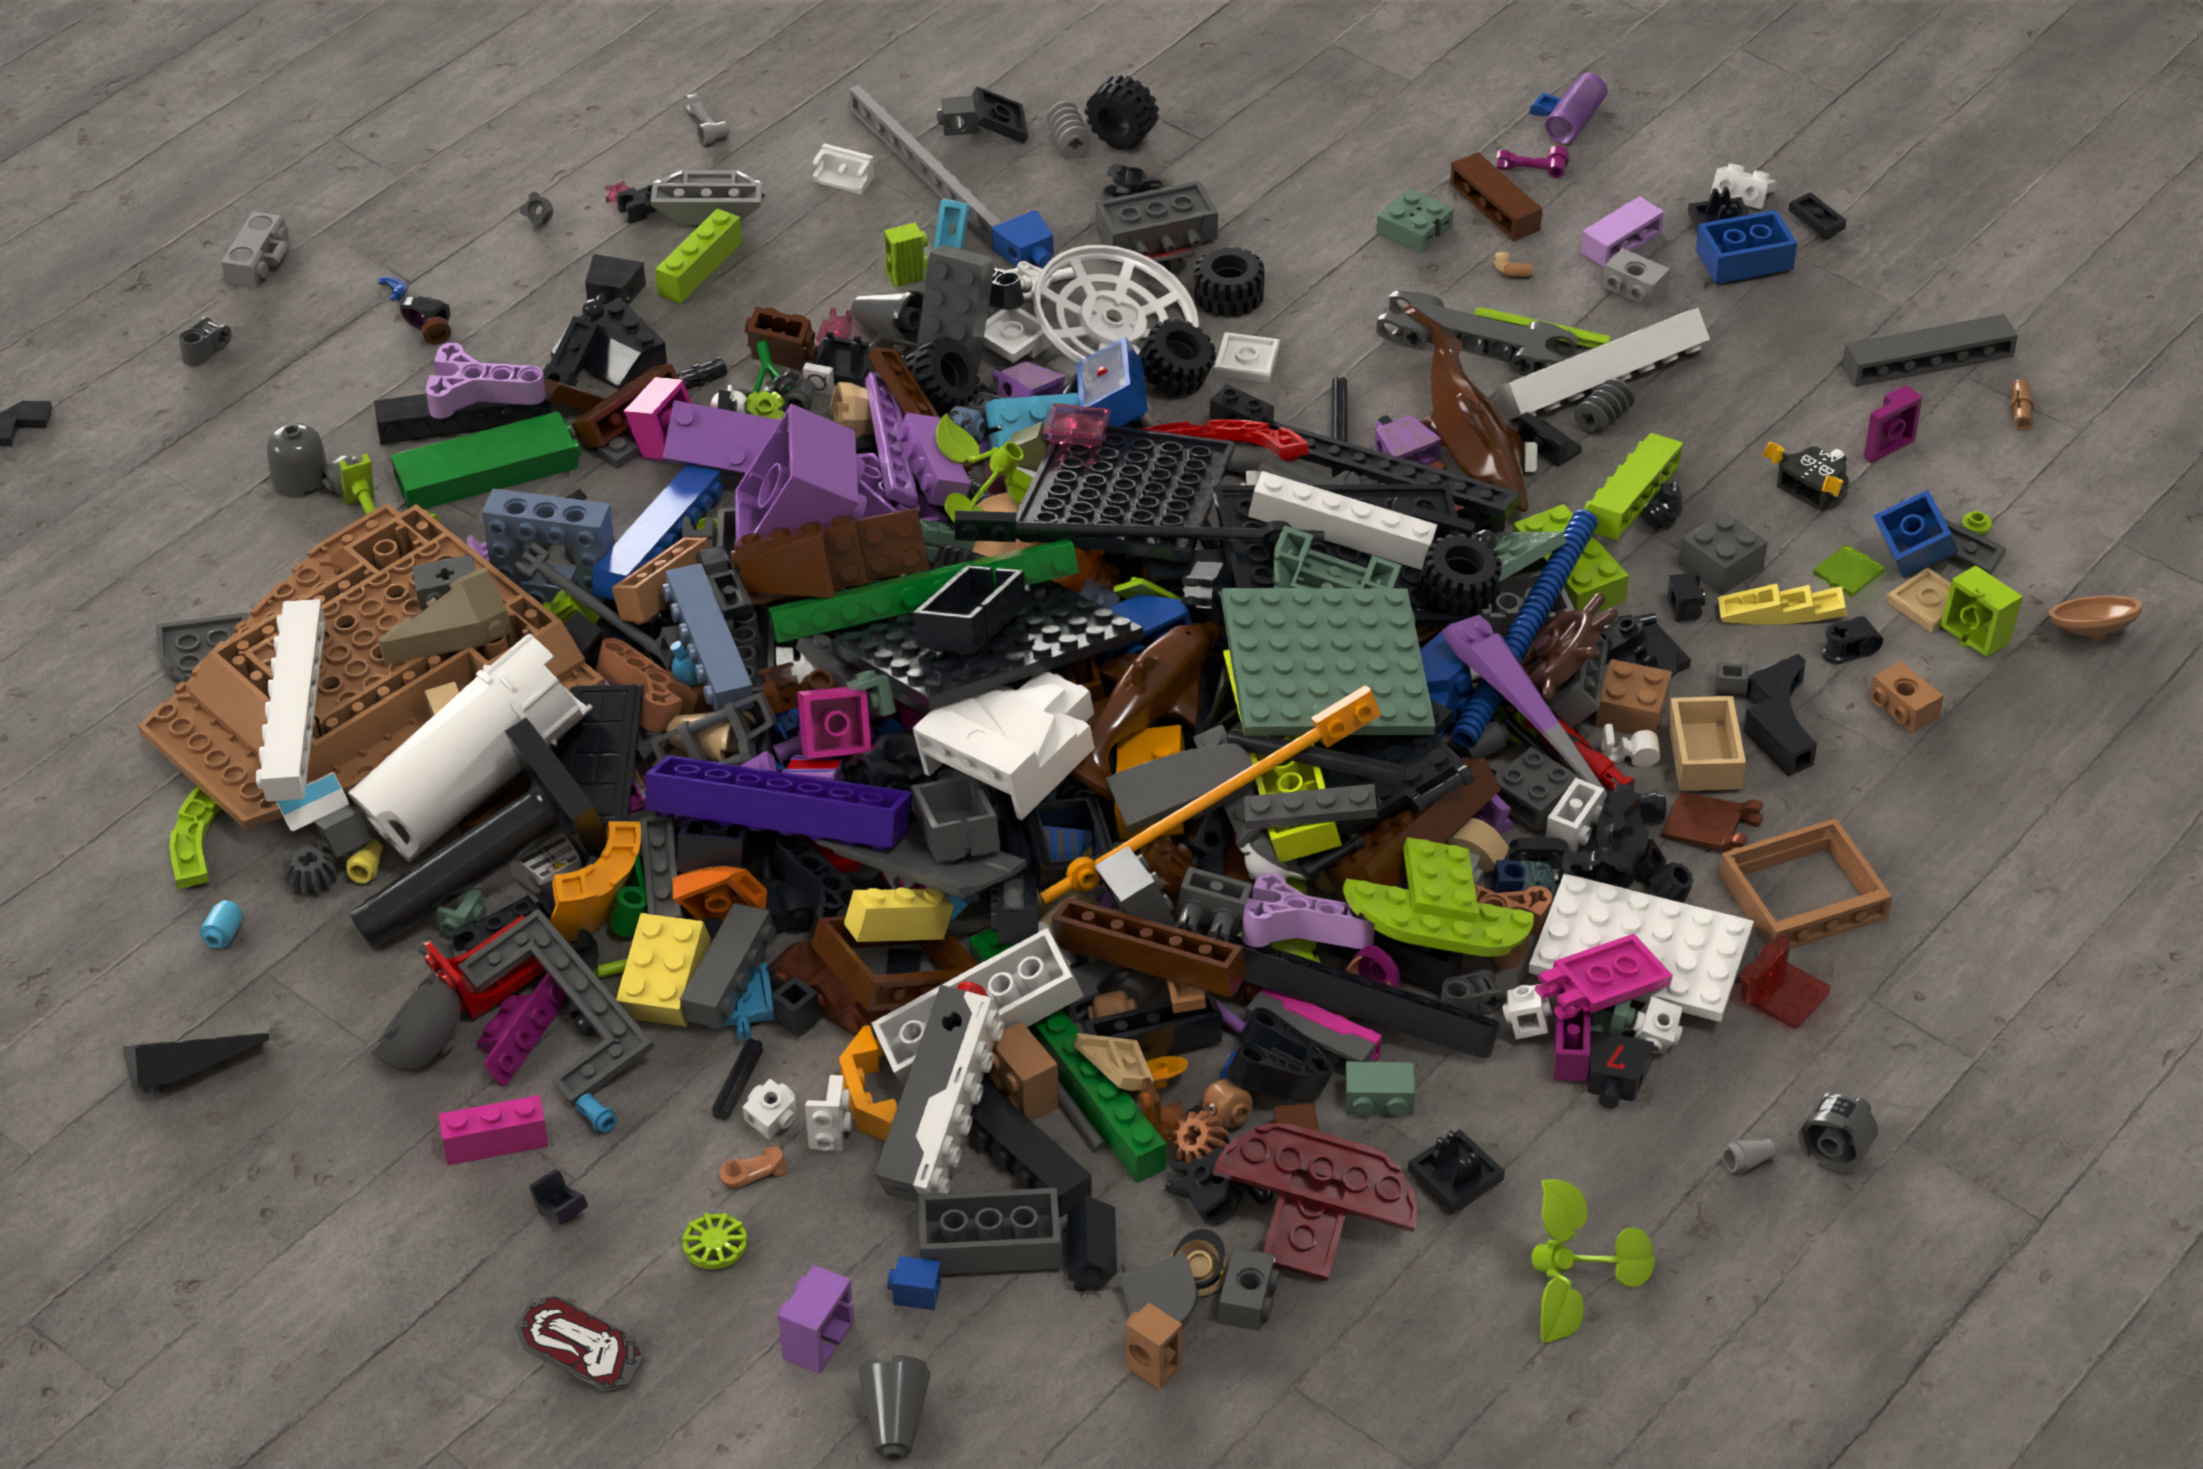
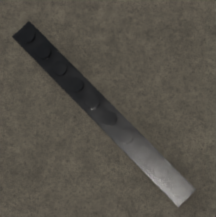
[1254,420,1521,519]

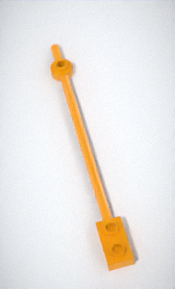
[1039,685,1381,905]

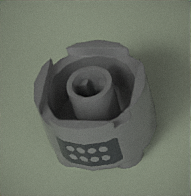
[1799,1093,1878,1173]

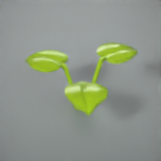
[936,413,1033,523]
[1531,1179,1655,1343]

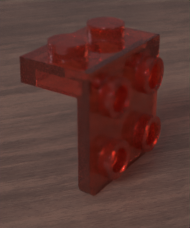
[1740,934,1830,1028]

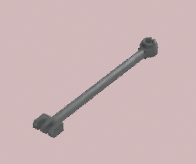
[514,542,661,659]

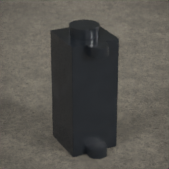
[1067,1195,1117,1292]

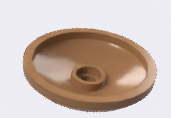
[2049,596,2142,640]

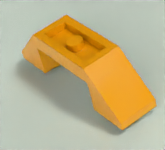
[839,1025,897,1142]

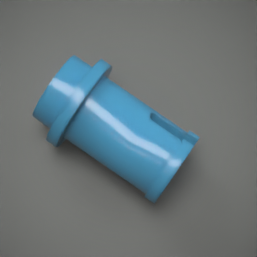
[575,1093,617,1133]

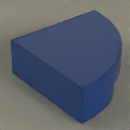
[1530,93,1561,116]

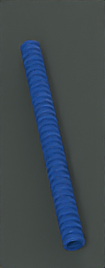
[1451,509,1598,748]

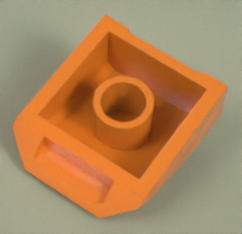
[673,866,767,922]

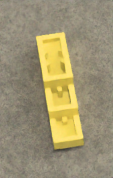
[1718,583,1848,625]

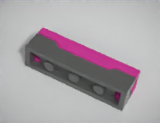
[1246,987,1382,1076]

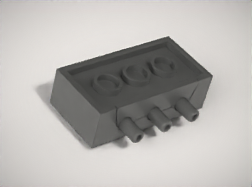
[1096,180,1218,257]

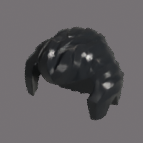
[1639,482,1683,526]

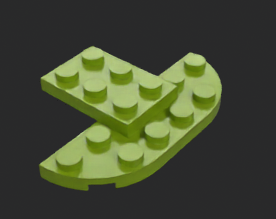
[1343,837,1534,957]

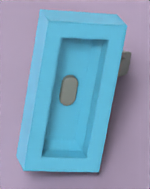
[931,199,970,250]

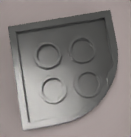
[156,612,249,683]

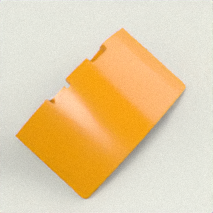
[550,821,641,943]

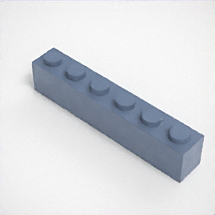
[662,563,754,711]

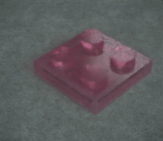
[1043,403,1111,447]

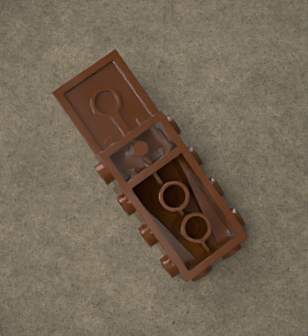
[731,507,930,609]

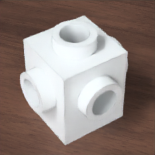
[1503,984,1553,1039]
[1631,996,1683,1054]
[743,1079,797,1140]

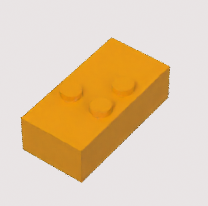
[1115,725,1185,840]

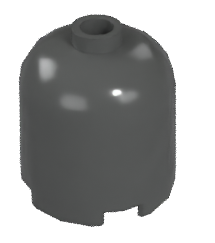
[267,423,327,498]

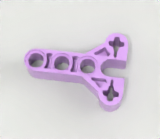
[426,342,546,419]
[1241,873,1375,949]

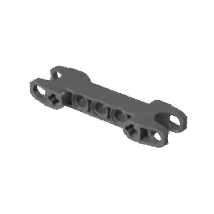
[1376,291,1578,376]

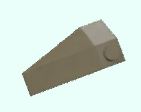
[378,567,511,665]

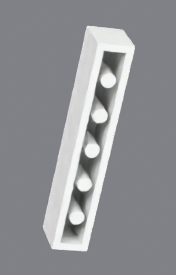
[1248,471,1437,570]

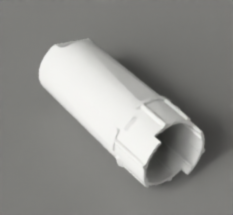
[348,633,593,862]

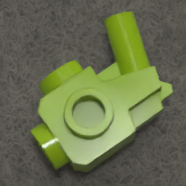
[744,391,785,420]

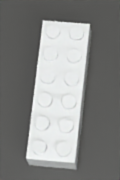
[871,927,1084,1087]

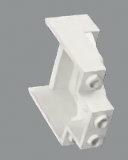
[913,671,1095,820]

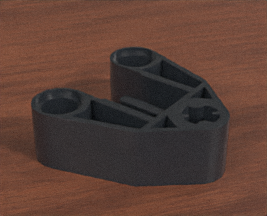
[1226,1007,1334,1100]

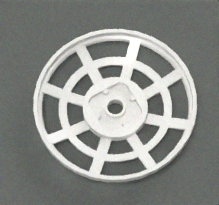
[1033,245,1199,378]

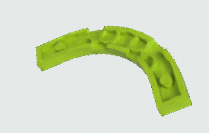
[169,786,222,889]

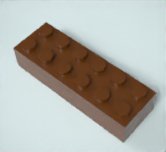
[1324,757,1501,901]

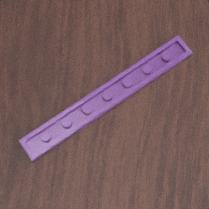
[865,372,918,508]

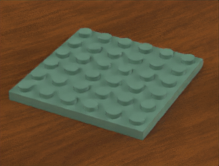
[1221,588,1436,736]

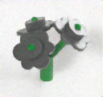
[739,340,799,397]

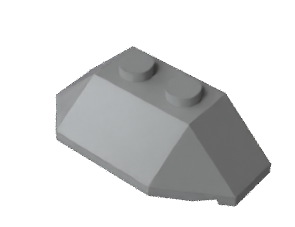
[651,170,763,225]

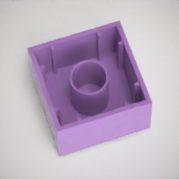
[735,404,867,543]

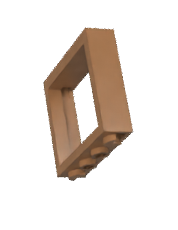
[1719,818,1892,954]

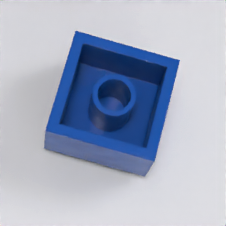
[1873,490,1958,578]

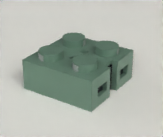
[1376,188,1454,253]

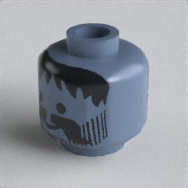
[947,406,987,442]

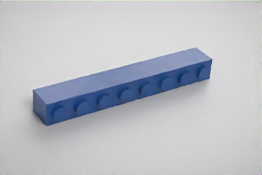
[592,464,723,600]

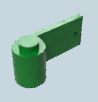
[609,853,647,937]

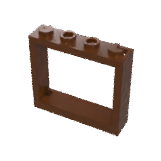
[811,916,979,1011]

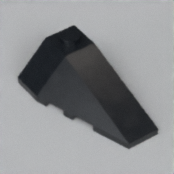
[123,1033,269,1093]

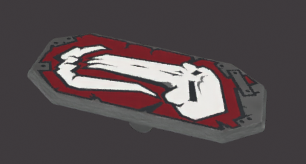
[515,1295,644,1392]

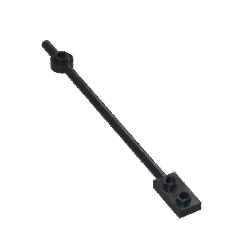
[955,510,1324,550]

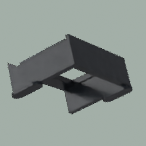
[1021,793,1114,894]

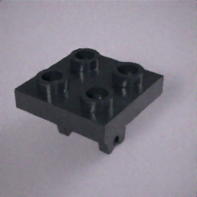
[1688,187,1750,233]
[811,331,879,388]
[1407,1129,1505,1213]

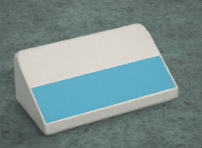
[276,772,349,831]

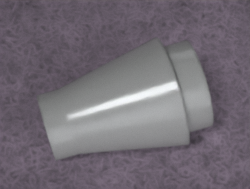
[1722,1139,1776,1174]

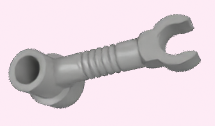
[685,94,729,146]

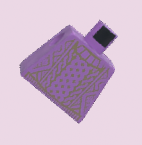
[992,362,1065,398]
[1375,416,1441,466]

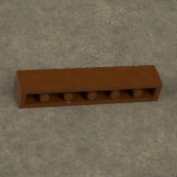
[1051,897,1247,998]

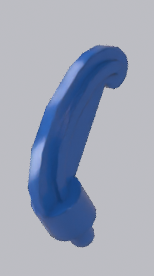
[378,276,407,301]

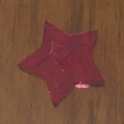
[605,180,630,203]

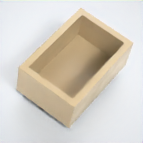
[1668,696,1746,791]

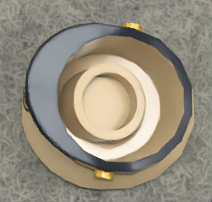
[1170,1229,1229,1297]

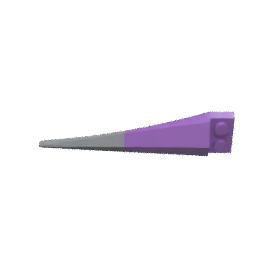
[1441,614,1607,804]

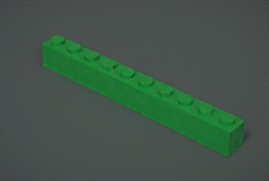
[768,539,1079,643]
[969,928,1166,1183]

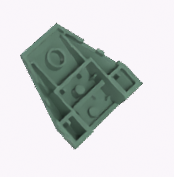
[1274,525,1402,588]

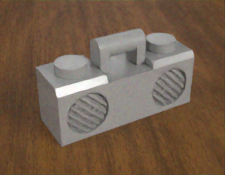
[221,211,289,289]

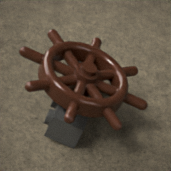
[1503,593,1618,728]

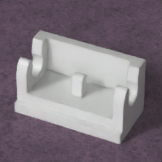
[812,143,874,195]

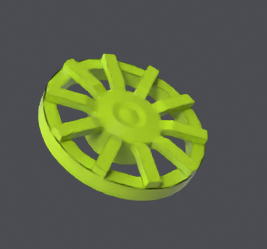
[682,1212,748,1269]

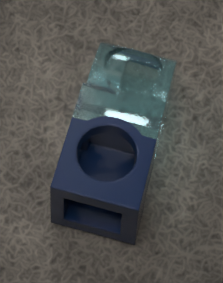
[1490,860,1555,895]

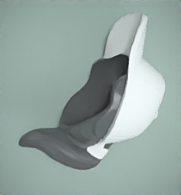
[1235,824,1307,881]

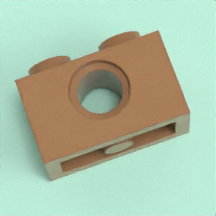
[1870,661,1944,733]
[1125,1302,1182,1389]

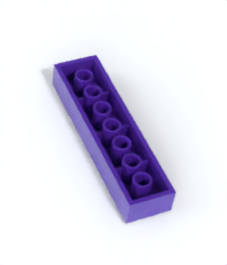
[644,755,912,850]

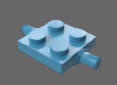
[709,962,775,1041]

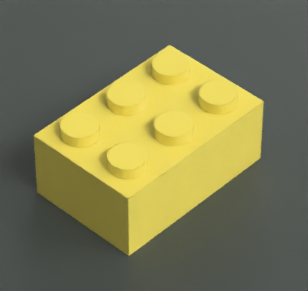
[616,913,711,1027]

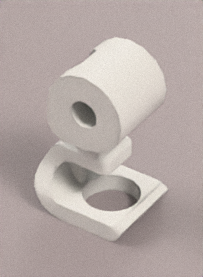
[1600,724,1660,767]

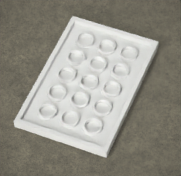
[1528,873,1754,1022]

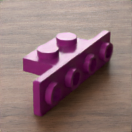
[476,973,566,1086]

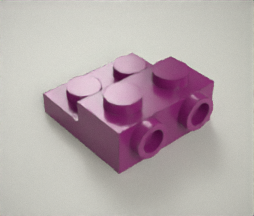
[1864,385,1922,463]

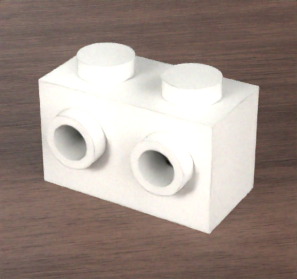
[1546,778,1604,852]

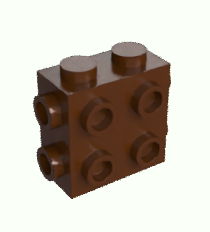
[745,307,818,371]

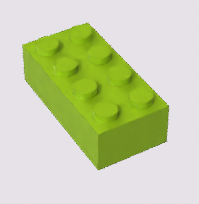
[1513,504,1629,614]

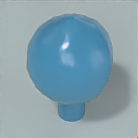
[670,641,699,687]

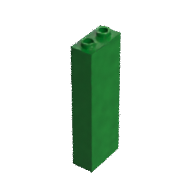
[391,411,581,509]

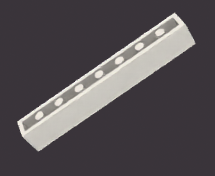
[1497,308,1710,420]
[256,599,326,801]

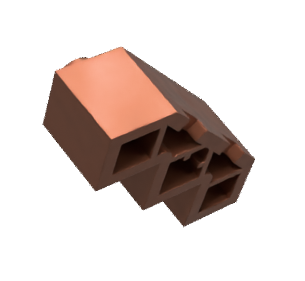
[766,940,896,1036]

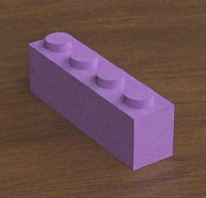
[897,413,971,506]

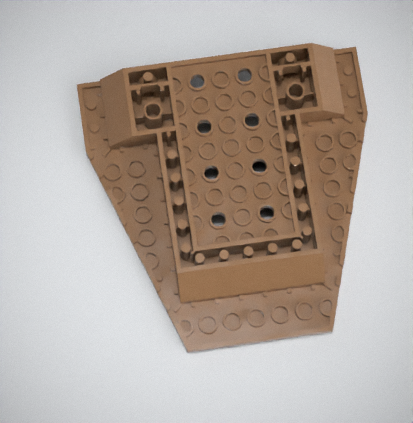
[138,503,606,830]

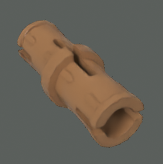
[2010,379,2034,431]

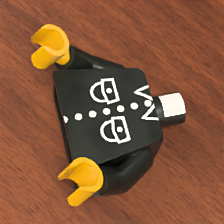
[1762,442,1849,512]

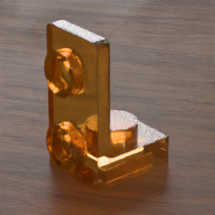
[1138,1077,1188,1142]

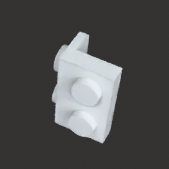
[1711,163,1777,209]
[805,1075,852,1151]

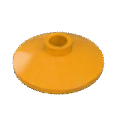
[1146,1056,1188,1089]

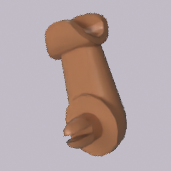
[719,1146,787,1188]

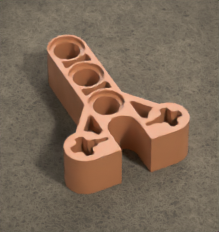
[595,638,710,732]
[1474,883,1552,970]

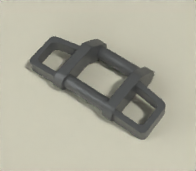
[651,692,776,766]

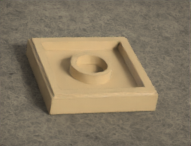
[1886,567,1951,633]

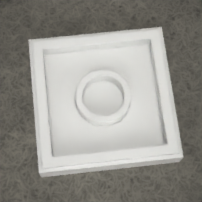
[1214,332,1280,383]

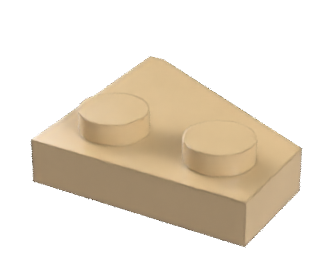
[1074,1033,1154,1092]

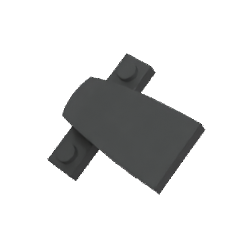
[1106,725,1265,835]

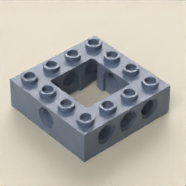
[482,489,615,604]

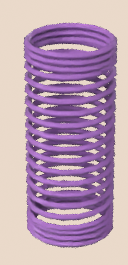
[1545,73,1608,144]

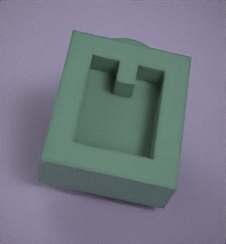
[847,671,896,716]

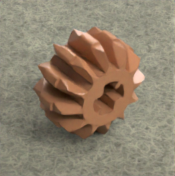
[1170,1110,1230,1163]

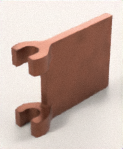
[1661,791,1763,852]

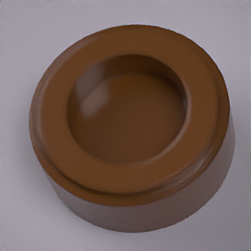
[421,317,451,345]

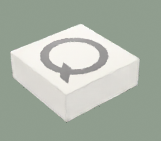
[803,363,834,396]

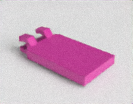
[1535,934,1673,1021]

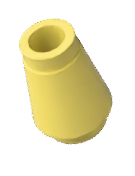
[346,839,383,883]

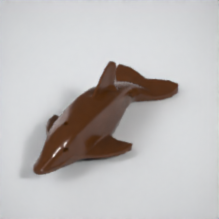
[1402,304,1528,512]
[1069,622,1219,800]

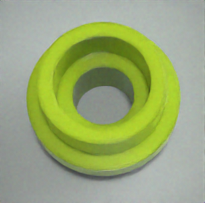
[1962,511,1992,537]

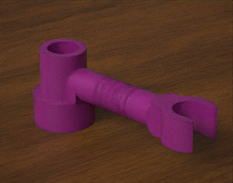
[1496,146,1569,178]

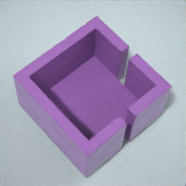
[777,1265,854,1374]

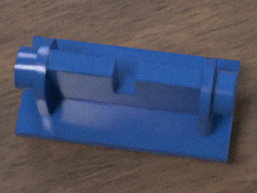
[773,707,800,740]

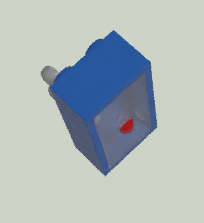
[1076,336,1154,427]

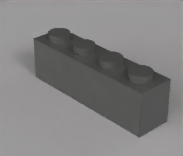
[680,903,776,1029]

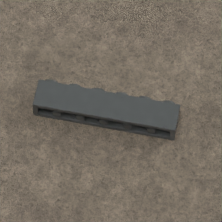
[1842,314,2018,387]

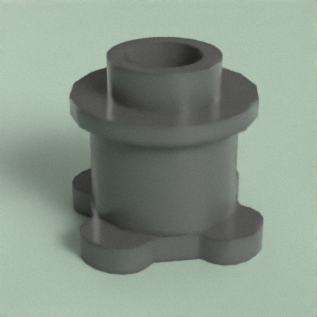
[520,192,553,225]

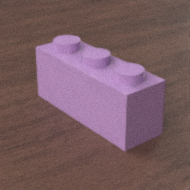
[1581,196,1664,268]

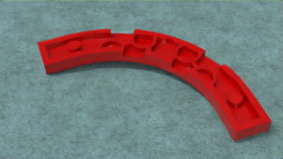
[1139,419,1309,461]

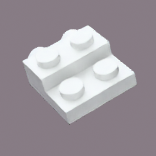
[983,308,1053,363]

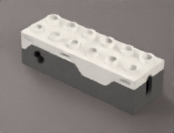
[874,981,1004,1203]

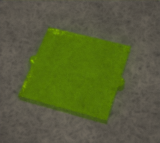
[1813,544,1885,597]

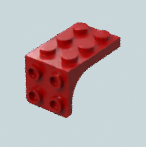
[424,915,546,1020]

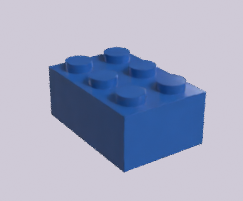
[1696,210,1797,284]

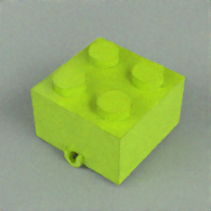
[1940,565,2023,657]

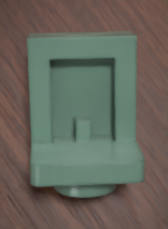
[436,889,487,937]
[1590,999,1636,1036]

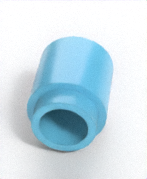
[200,900,242,948]

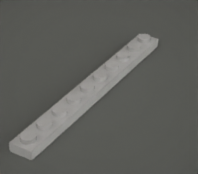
[849,85,1002,247]

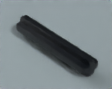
[712,1038,763,1120]

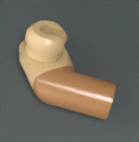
[1494,252,1532,277]

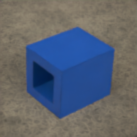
[887,1256,942,1310]

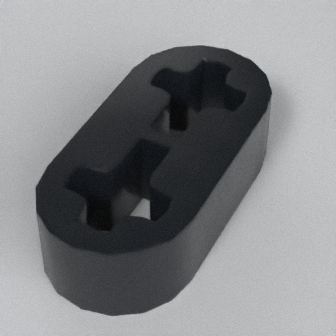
[1508,837,1569,869]

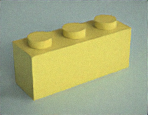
[844,887,954,942]

